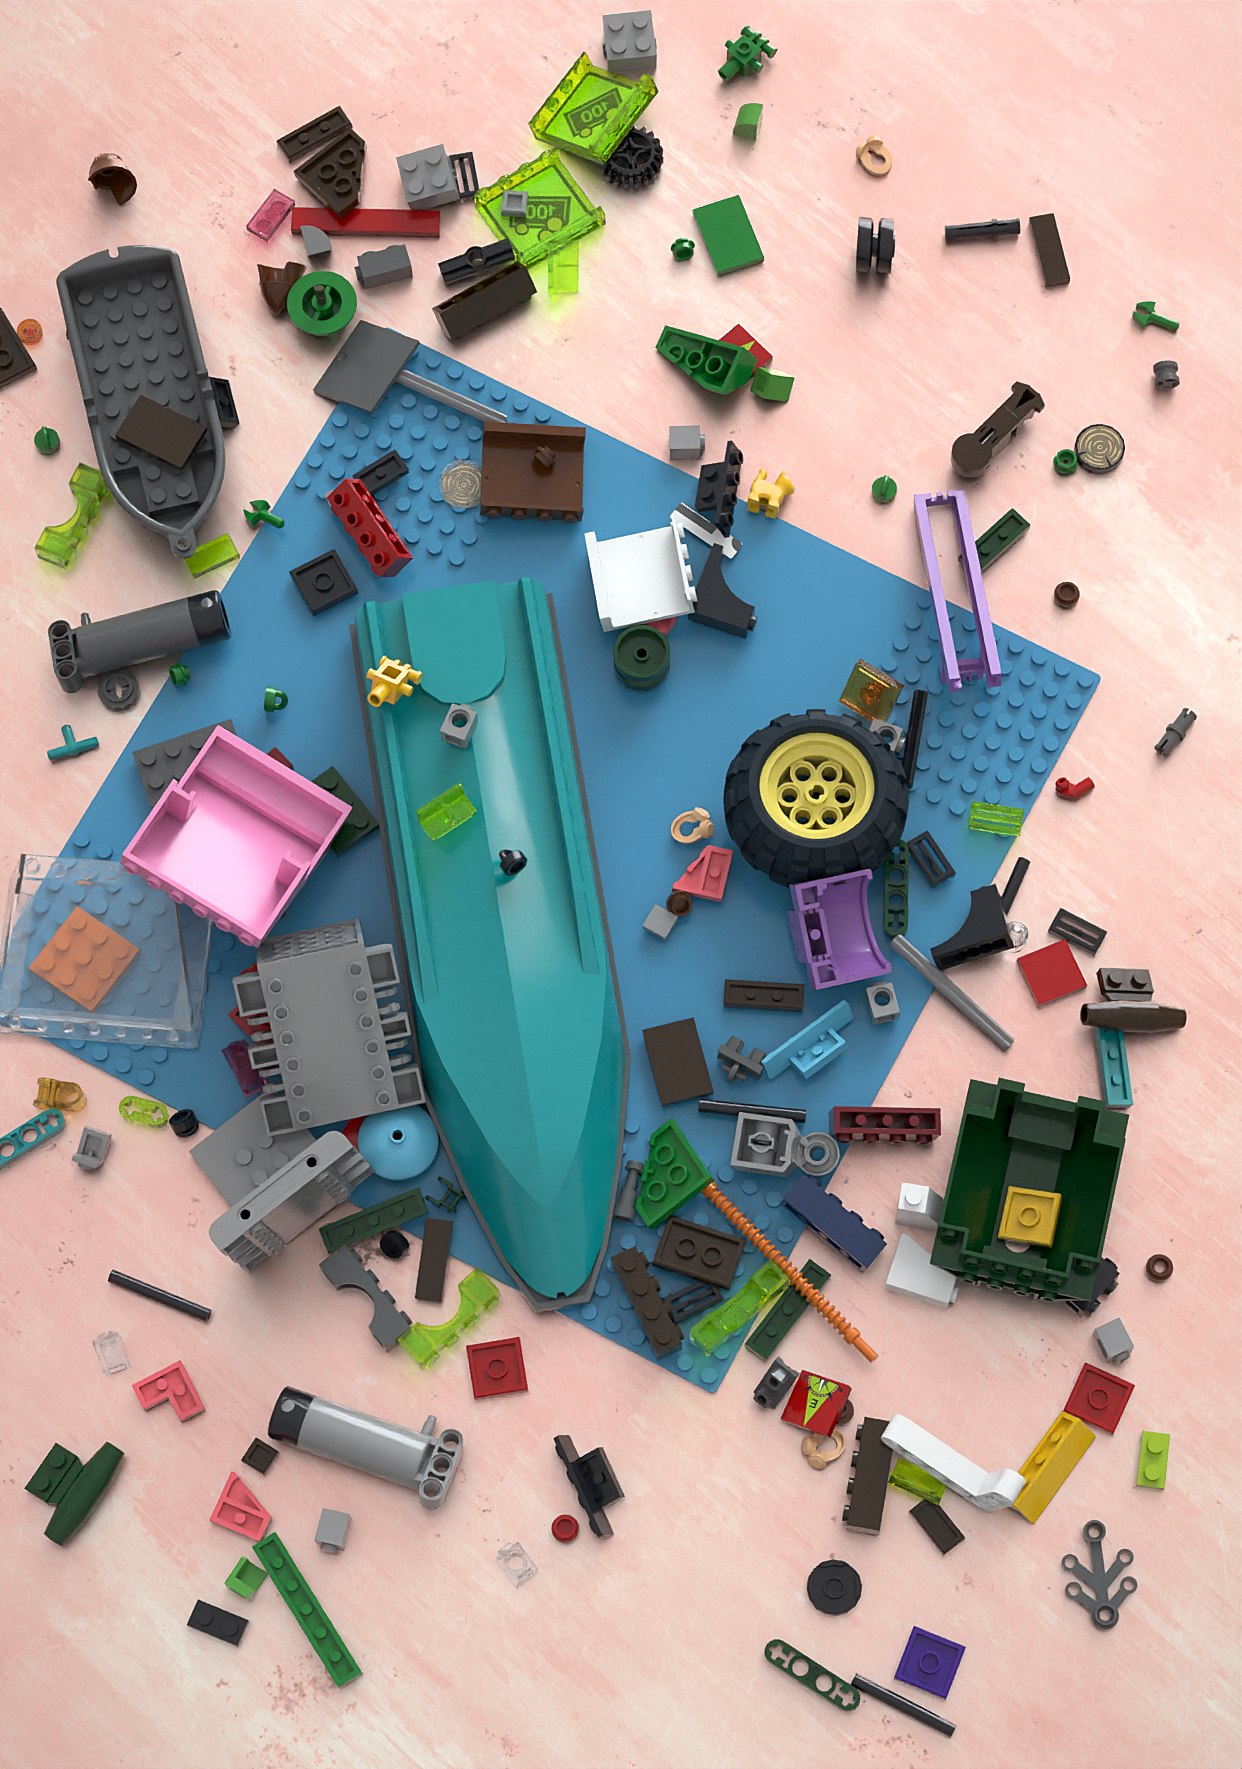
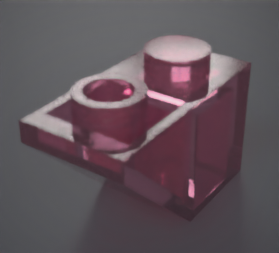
[221,1039,268,1097]

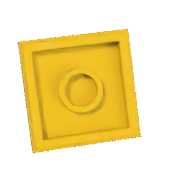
[998,1186,1063,1248]

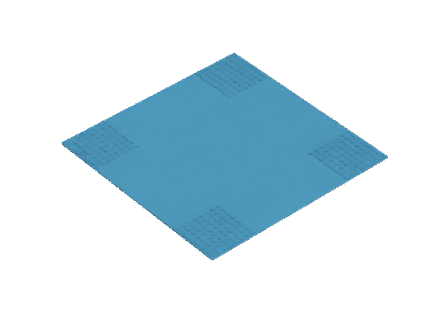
[0,327,1101,1393]

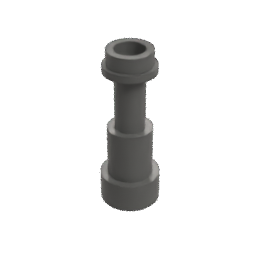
[613,1160,643,1223]

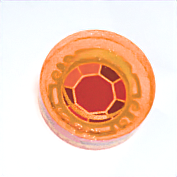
[17,319,43,345]

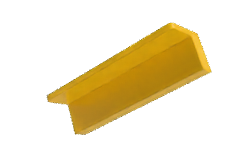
[1010,1411,1096,1524]

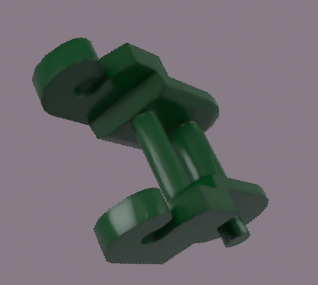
[425,1176,466,1214]

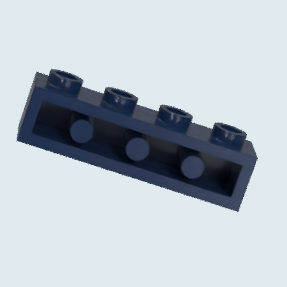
[780,1174,887,1272]

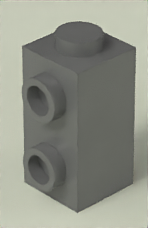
[354,244,413,289]

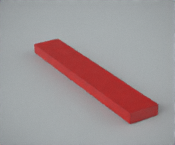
[291,207,441,237]

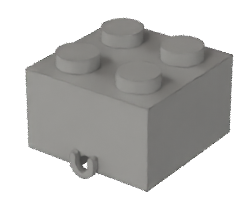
[602,10,657,73]
[396,144,460,210]

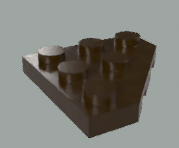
[293,128,367,219]

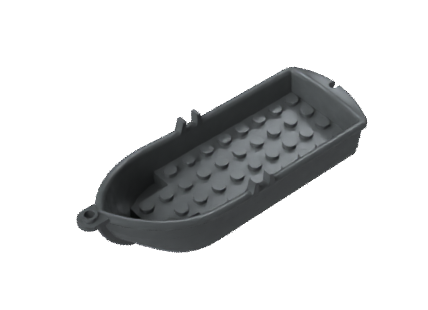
[56,245,226,559]

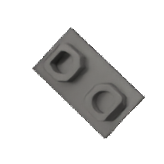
[717,1036,766,1084]
[753,1356,800,1409]

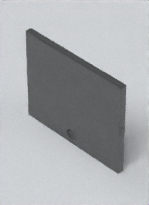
[313,320,420,414]

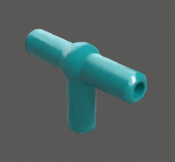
[47,725,99,760]

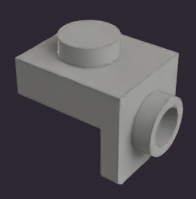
[72,1126,112,1170]

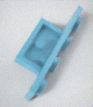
[761,1000,854,1079]

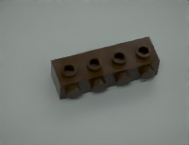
[432,261,537,340]
[611,1246,685,1361]
[842,1417,893,1535]

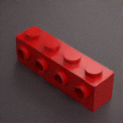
[326,478,413,578]

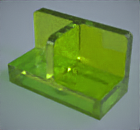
[548,240,579,294]
[416,782,477,842]

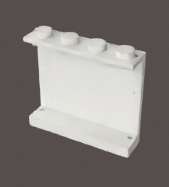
[585,514,697,632]

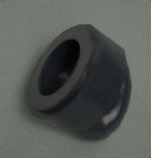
[499,849,527,876]
[169,1109,199,1137]
[380,1230,409,1259]

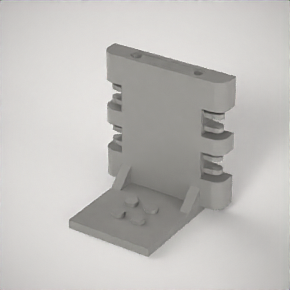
[233,918,426,1137]
[189,1091,375,1272]

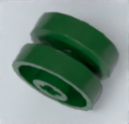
[614,625,670,691]

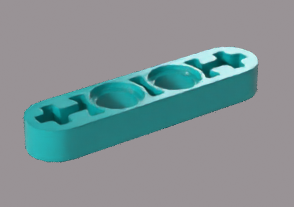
[0,1108,66,1170]

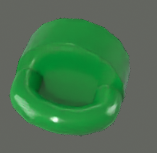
[34,426,60,454]
[872,475,897,503]
[264,686,288,713]

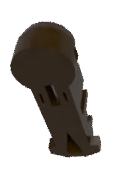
[950,381,1045,478]

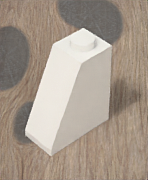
[895,1182,944,1231]
[885,1233,959,1309]

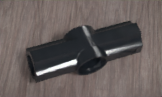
[438,238,516,285]

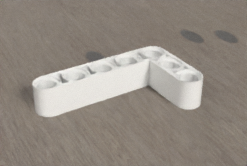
[881,1414,1026,1511]

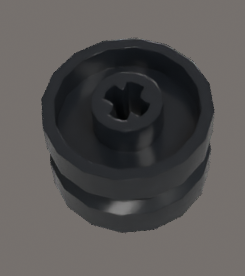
[856,216,896,273]

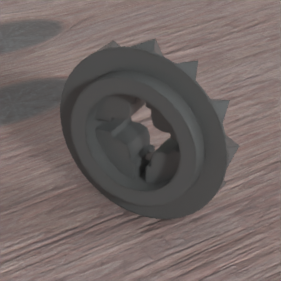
[97,669,139,709]

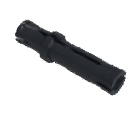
[944,218,1021,241]

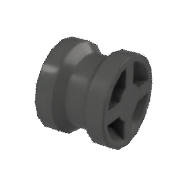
[1153,360,1180,390]

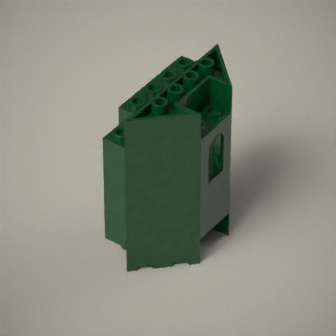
[930,1078,1129,1302]

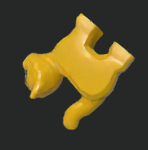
[747,468,795,519]

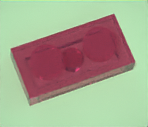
[246,188,295,242]

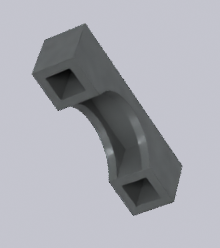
[319,1245,413,1353]

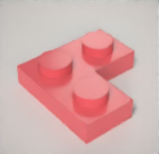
[132,1360,205,1422]

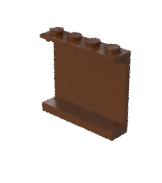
[480,421,586,523]

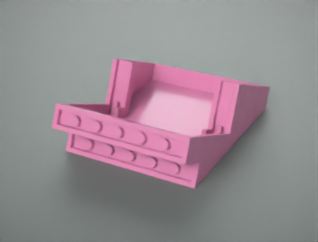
[120,725,353,948]

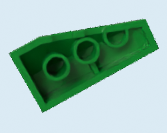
[655,325,758,395]

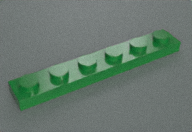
[252,1532,363,1689]

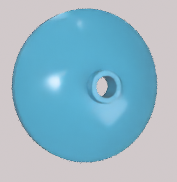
[358,1105,439,1181]

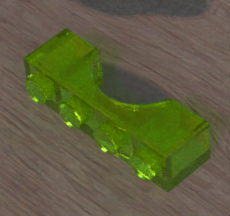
[34,462,110,569]
[689,1259,789,1357]
[397,1267,501,1369]

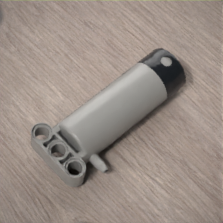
[268,1386,464,1510]

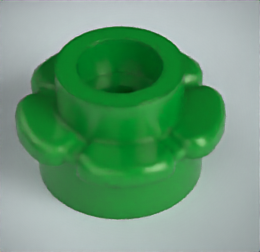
[671,238,695,261]
[1053,449,1078,473]
[169,662,190,687]

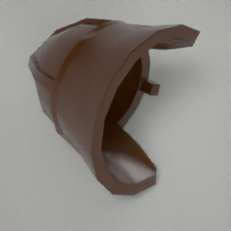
[88,153,137,205]
[257,261,307,314]

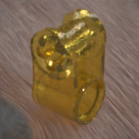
[33,1078,87,1112]

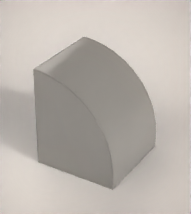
[300,225,332,256]

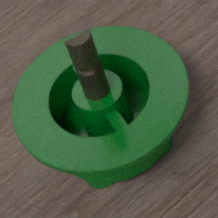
[287,271,357,337]

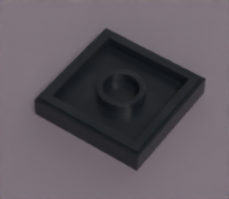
[289,549,358,616]

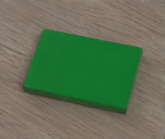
[692,195,764,276]

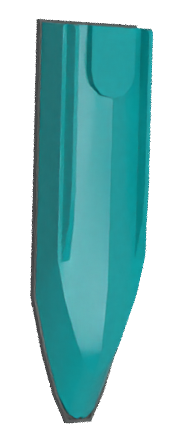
[349,577,631,1312]

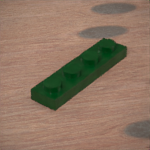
[319,1188,429,1254]
[745,1259,831,1362]

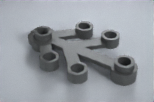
[1061,1520,1137,1630]

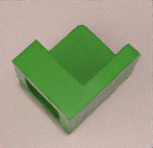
[750,367,795,401]
[224,1556,267,1602]

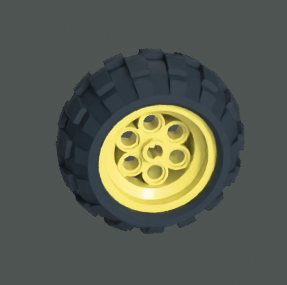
[723,709,909,888]

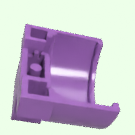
[787,869,892,990]

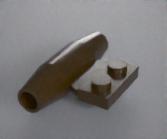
[1080,968,1187,1033]

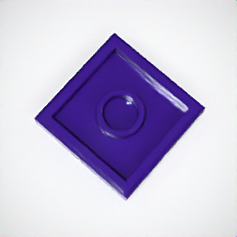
[894,1626,966,1700]

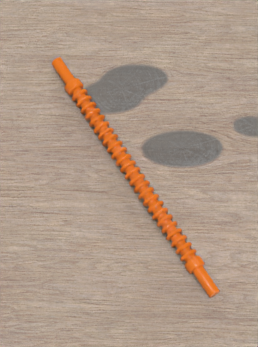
[701,1182,879,1363]

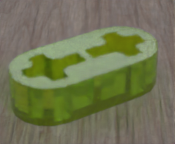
[119,1096,170,1129]

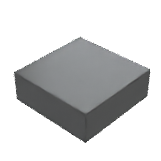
[501,190,528,218]
[642,904,678,941]

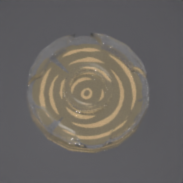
[439,459,482,509]

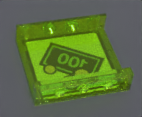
[528,51,659,165]
[474,147,606,270]

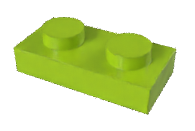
[1136,1430,1170,1490]

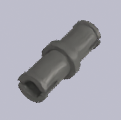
[1154,708,1197,757]

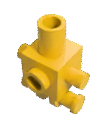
[366,656,423,707]

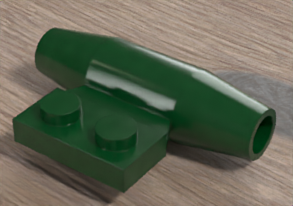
[24,1441,125,1546]

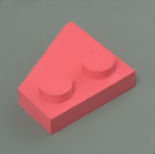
[672,845,733,902]
[209,1471,272,1542]

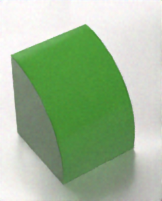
[733,103,763,140]

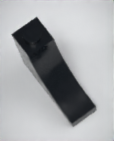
[688,543,758,639]
[930,884,1015,971]

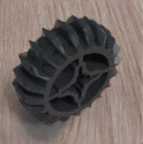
[598,123,664,190]

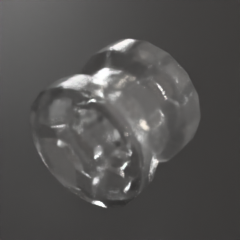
[1007,921,1029,953]

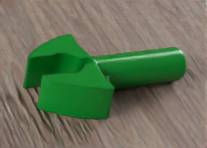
[1132,301,1180,331]
[243,500,285,529]

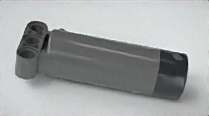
[48,590,231,694]

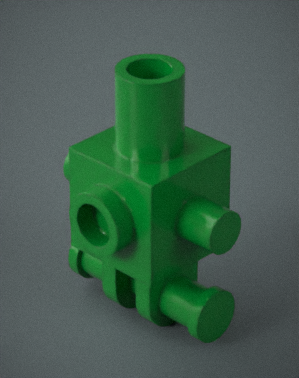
[718,25,778,81]

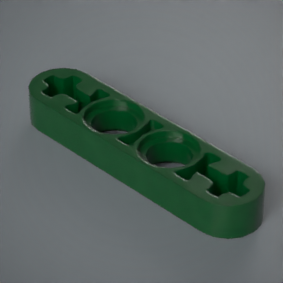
[884,839,909,939]
[764,1639,860,1712]

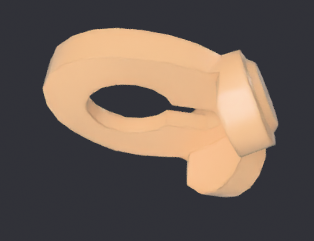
[856,135,892,176]
[671,807,714,844]
[801,1428,846,1470]

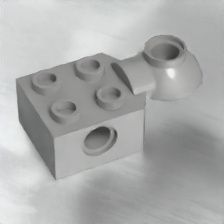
[730,1112,840,1178]

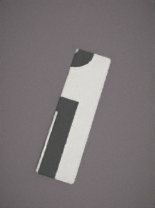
[670,503,743,558]

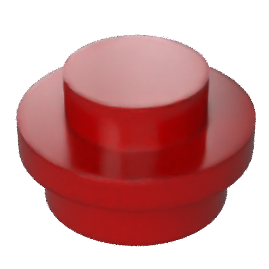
[551,1515,579,1543]

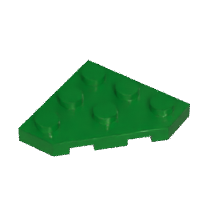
[635,1118,715,1230]

